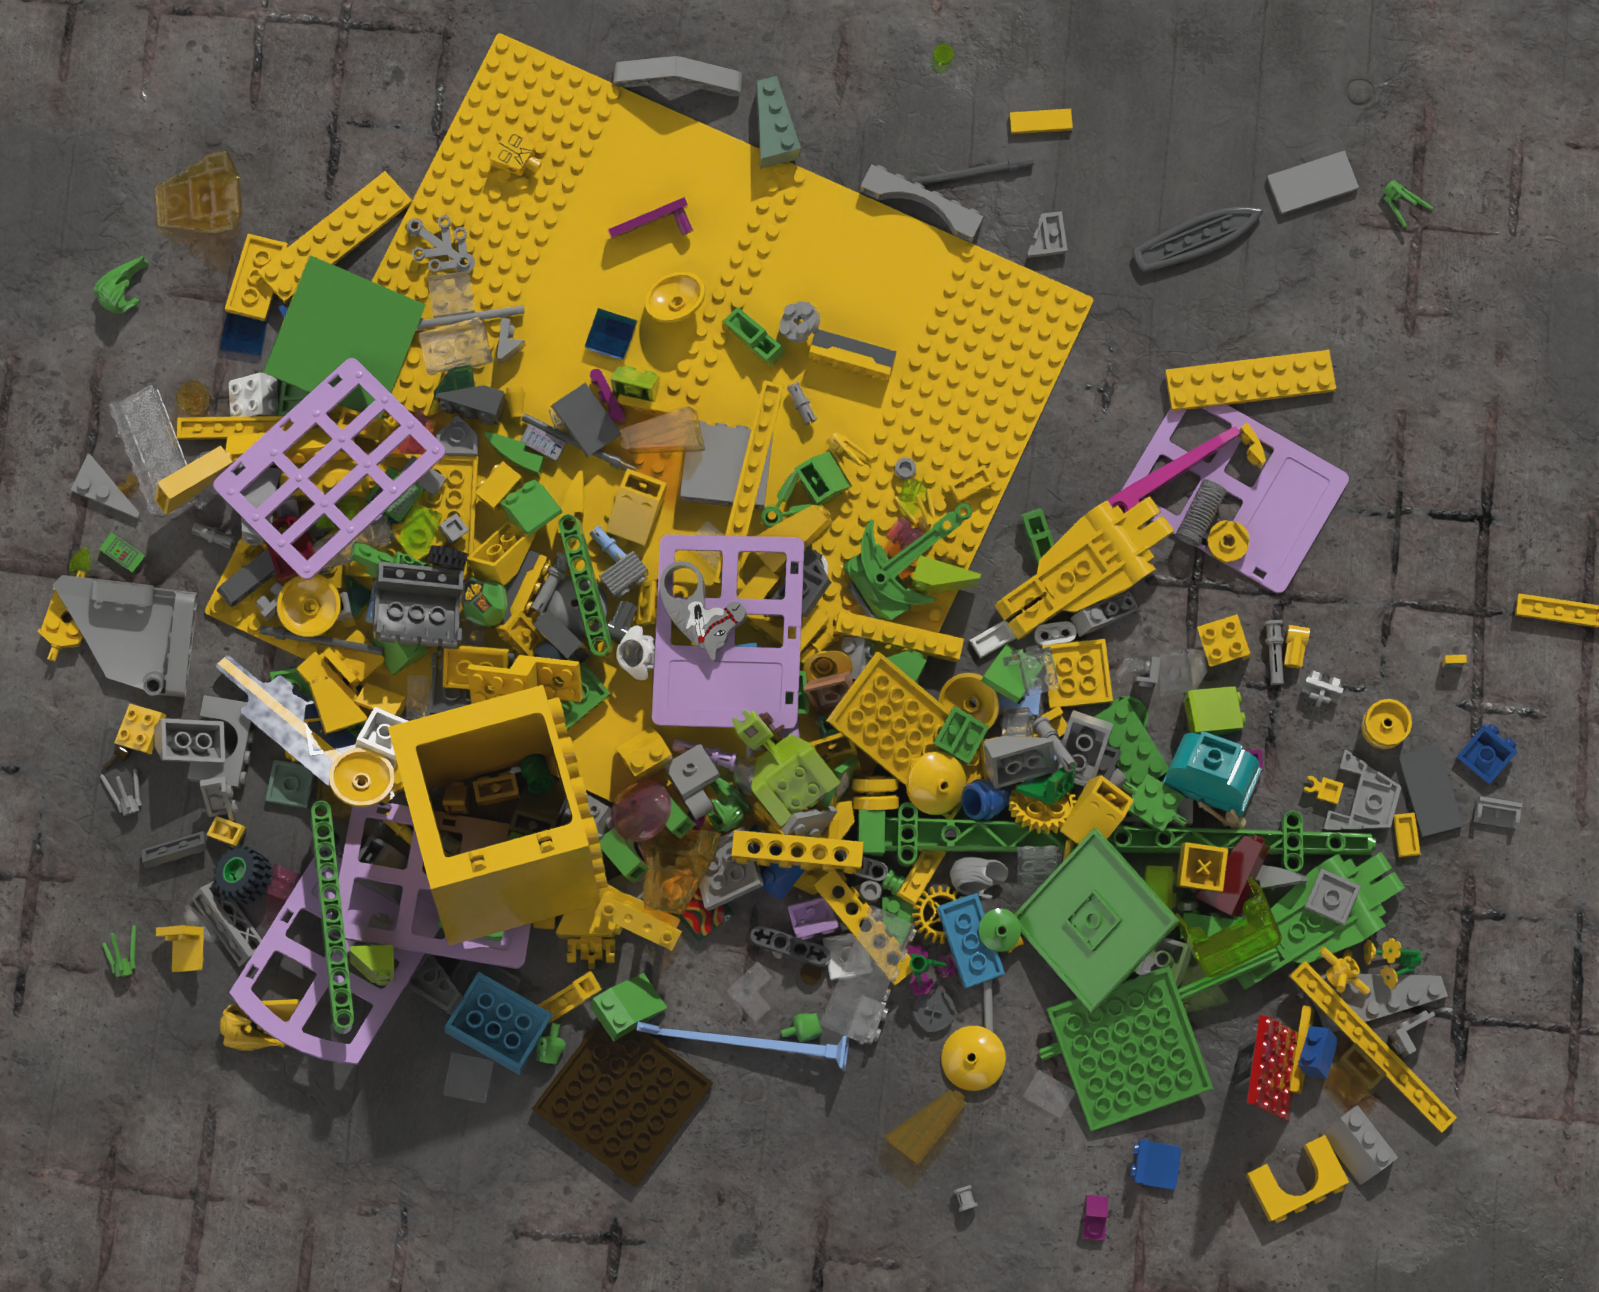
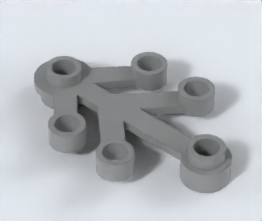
[407,215,475,273]

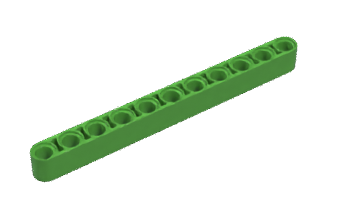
[310,801,354,1034]

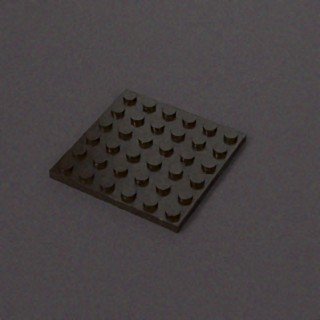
[532,1020,714,1188]

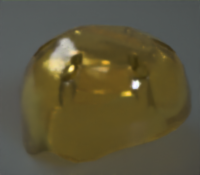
[175,380,210,415]

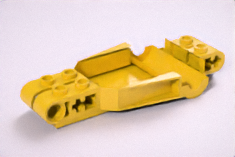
[994,497,1174,640]

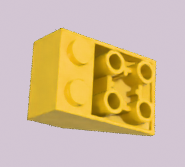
[606,468,667,546]
[1060,775,1134,845]

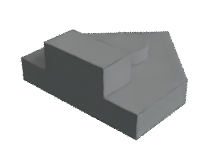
[436,415,479,456]

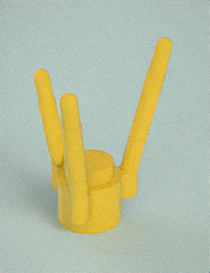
[826,432,873,476]
[894,488,938,535]

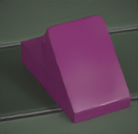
[1082,1195,1108,1241]

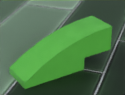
[723,307,785,368]
[485,431,545,477]
[1020,508,1054,566]

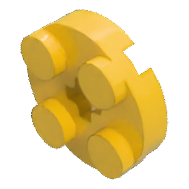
[1207,520,1249,563]

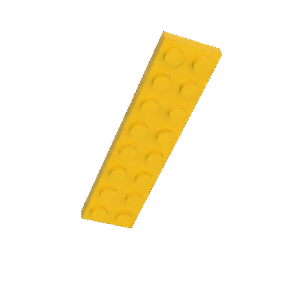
[257,171,412,304]
[1165,350,1336,412]

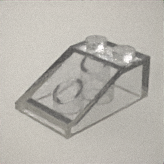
[419,317,493,374]

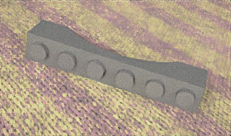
[860,164,984,243]

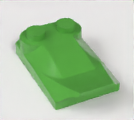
[843,544,911,621]

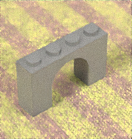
[187,695,255,790]

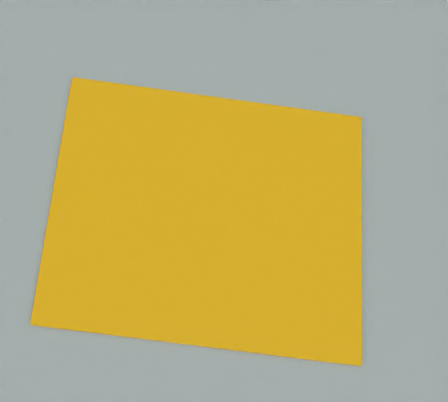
[205,33,1093,895]

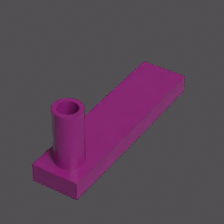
[608,197,694,240]

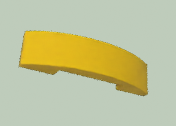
[537,971,602,1024]

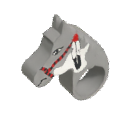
[660,561,747,662]

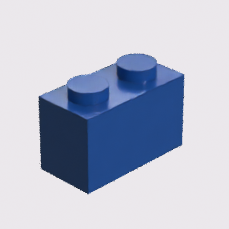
[1298,1026,1338,1079]

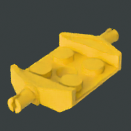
[38,570,87,662]

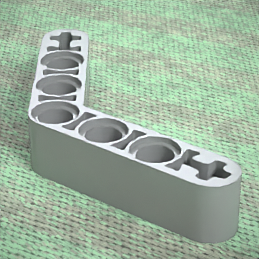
[613,56,743,96]

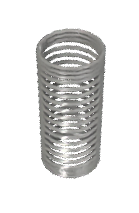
[1176,479,1227,546]

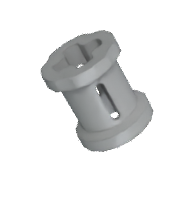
[953,1185,978,1212]

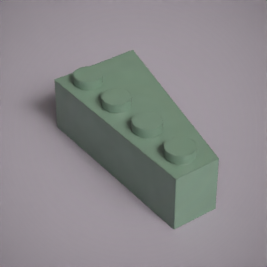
[756,76,801,169]

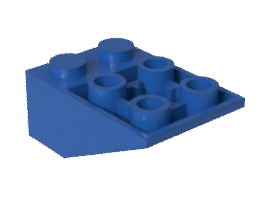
[749,824,805,901]

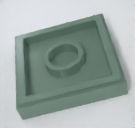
[265,760,315,809]

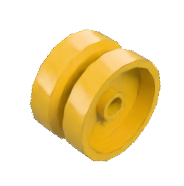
[1361,699,1412,750]
[852,775,899,810]

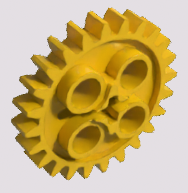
[1009,781,1077,835]

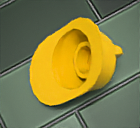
[803,651,853,681]

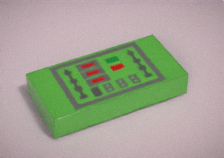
[99,532,146,574]

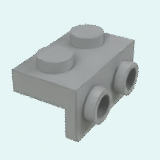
[840,637,875,681]
[200,776,238,821]

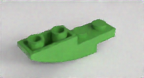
[350,541,432,578]

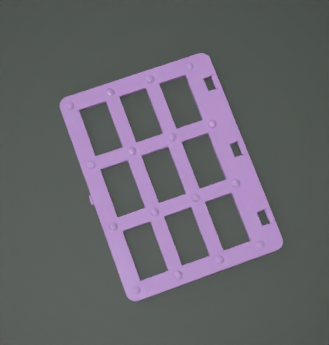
[213,358,446,580]

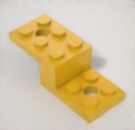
[467,655,583,704]

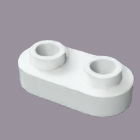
[1034,621,1077,646]

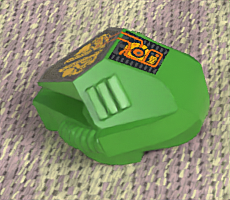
[463,577,508,627]

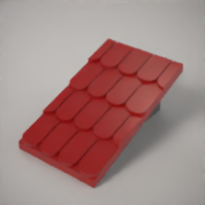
[1234,1014,1298,1121]

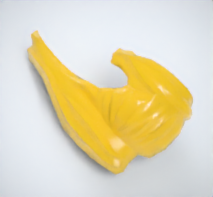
[219,1005,286,1051]

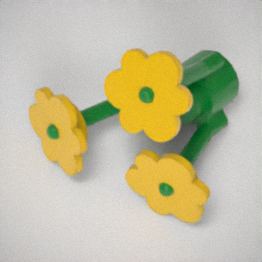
[1364,938,1422,990]

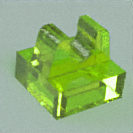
[899,479,927,503]

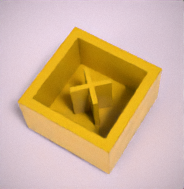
[1176,842,1228,893]

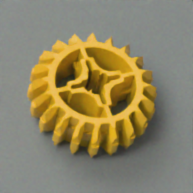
[912,886,964,944]

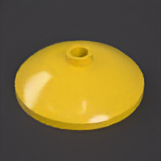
[645,272,706,323]
[277,575,341,637]
[938,673,1000,731]
[329,748,394,807]
[906,751,966,815]
[941,1026,1006,1091]

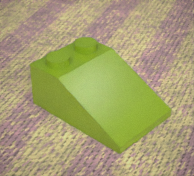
[611,366,660,402]
[911,555,981,595]

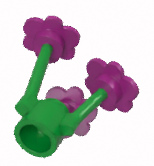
[905,944,957,997]

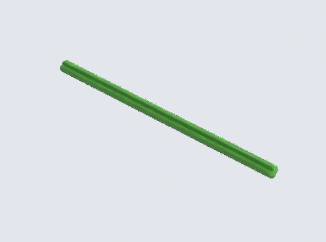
[1039,948,1279,1060]

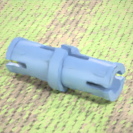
[589,526,627,563]

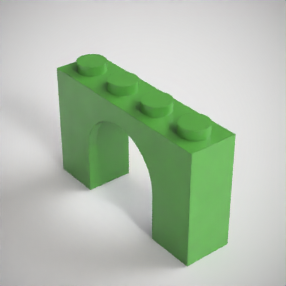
[599,784,696,884]

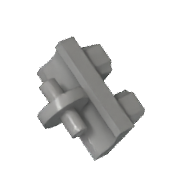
[256,581,284,621]
[1301,671,1344,707]

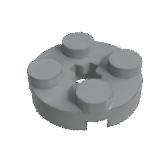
[780,302,820,343]

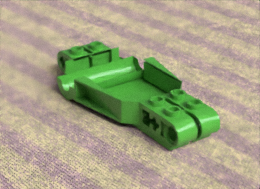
[1221,852,1405,991]

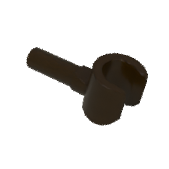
[102,747,131,770]

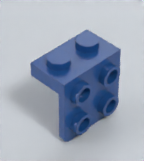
[1130,1139,1181,1189]

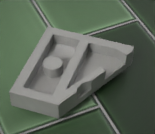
[1027,211,1068,258]
[782,806,838,838]

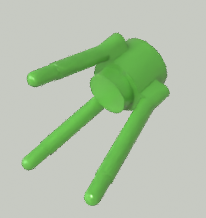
[1383,180,1433,228]
[102,925,136,978]

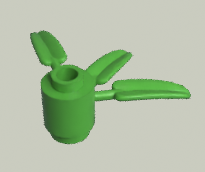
[761,472,821,549]

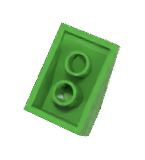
[590,973,667,1042]

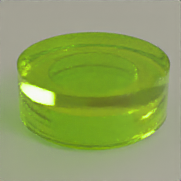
[933,44,954,66]

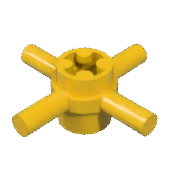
[1319,947,1370,995]

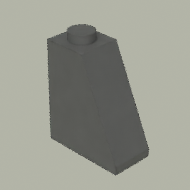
[534,610,593,664]

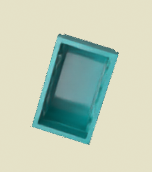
[1163,731,1262,817]

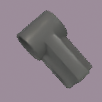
[608,600,638,644]

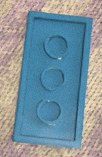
[936,893,1005,989]

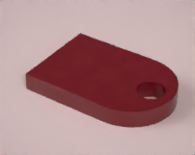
[266,516,315,583]

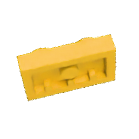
[495,610,546,656]

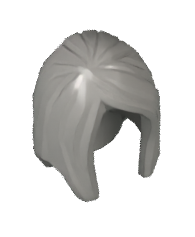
[950,857,1008,901]

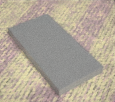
[1267,150,1359,215]

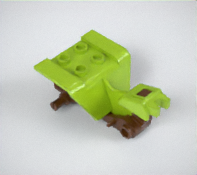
[732,709,841,827]

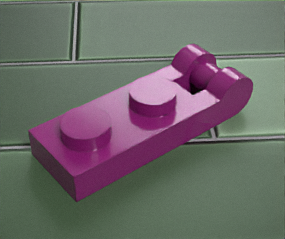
[590,369,626,426]

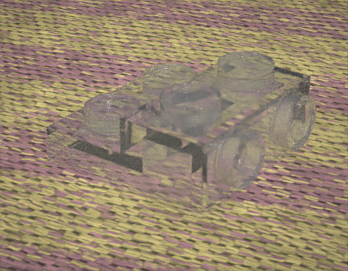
[1017,845,1062,888]

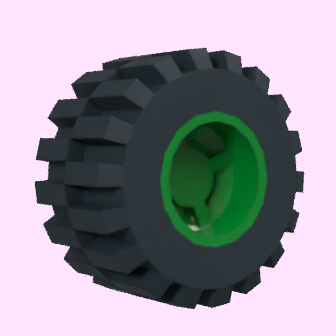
[213,845,273,905]

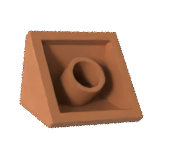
[804,671,853,712]

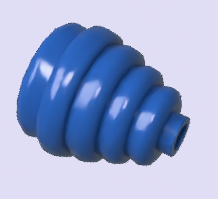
[961,779,1011,821]

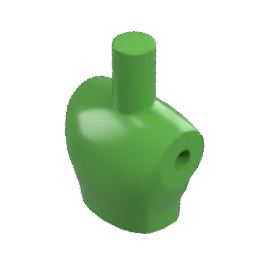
[781,1013,823,1043]
[536,1023,565,1064]

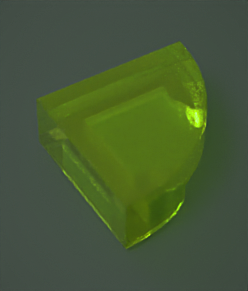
[69,547,91,572]

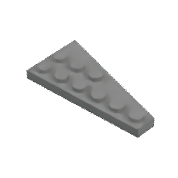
[1313,973,1448,1033]

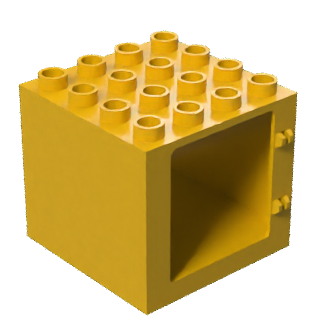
[388,685,608,946]

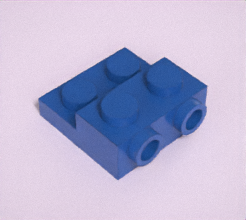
[1457,723,1518,784]

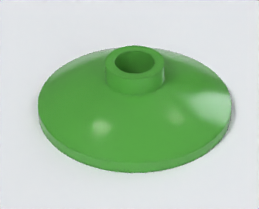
[978,909,1021,952]

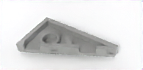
[71,454,140,519]

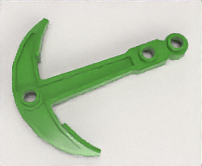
[861,503,972,605]

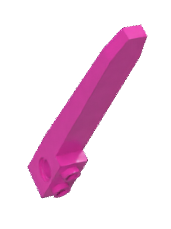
[1107,426,1241,513]

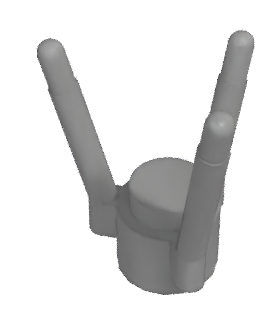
[100,769,142,816]

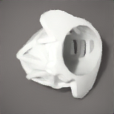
[616,625,656,680]

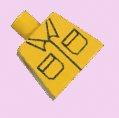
[489,126,542,176]

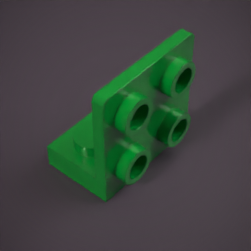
[1016,764,1075,804]

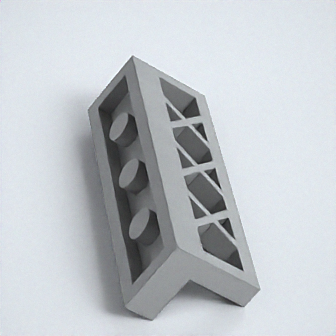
[191,881,262,967]

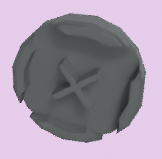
[912,989,955,1033]

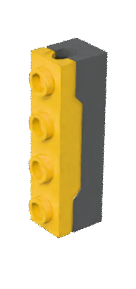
[809,329,897,381]
[491,549,550,629]

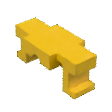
[567,937,616,969]

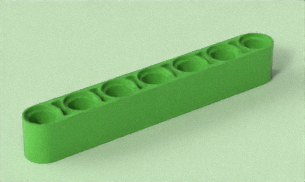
[559,514,613,657]

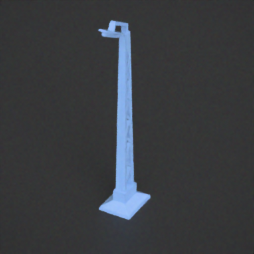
[637,1022,849,1072]

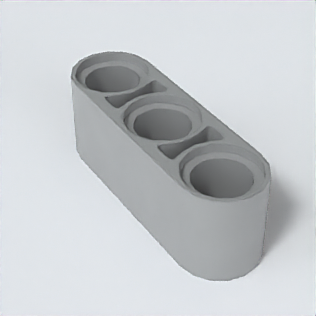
[666,774,714,820]
[835,852,888,882]

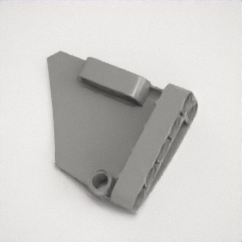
[53,575,198,698]

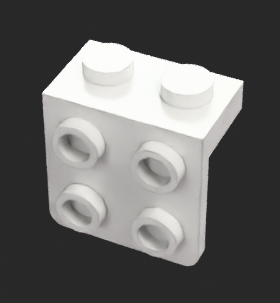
[229,372,279,417]

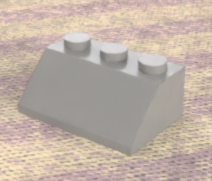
[154,718,225,764]
[1320,1105,1398,1185]

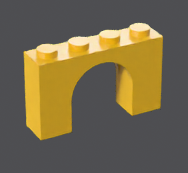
[737,565,829,655]
[1245,1135,1349,1223]

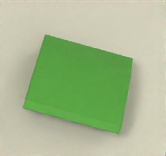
[933,706,989,764]

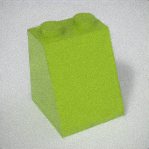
[1183,686,1246,735]

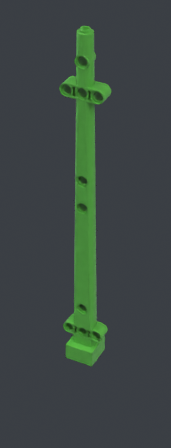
[857,802,1376,873]

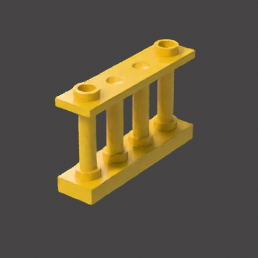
[594,885,682,951]

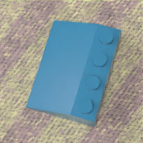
[445,972,553,1075]

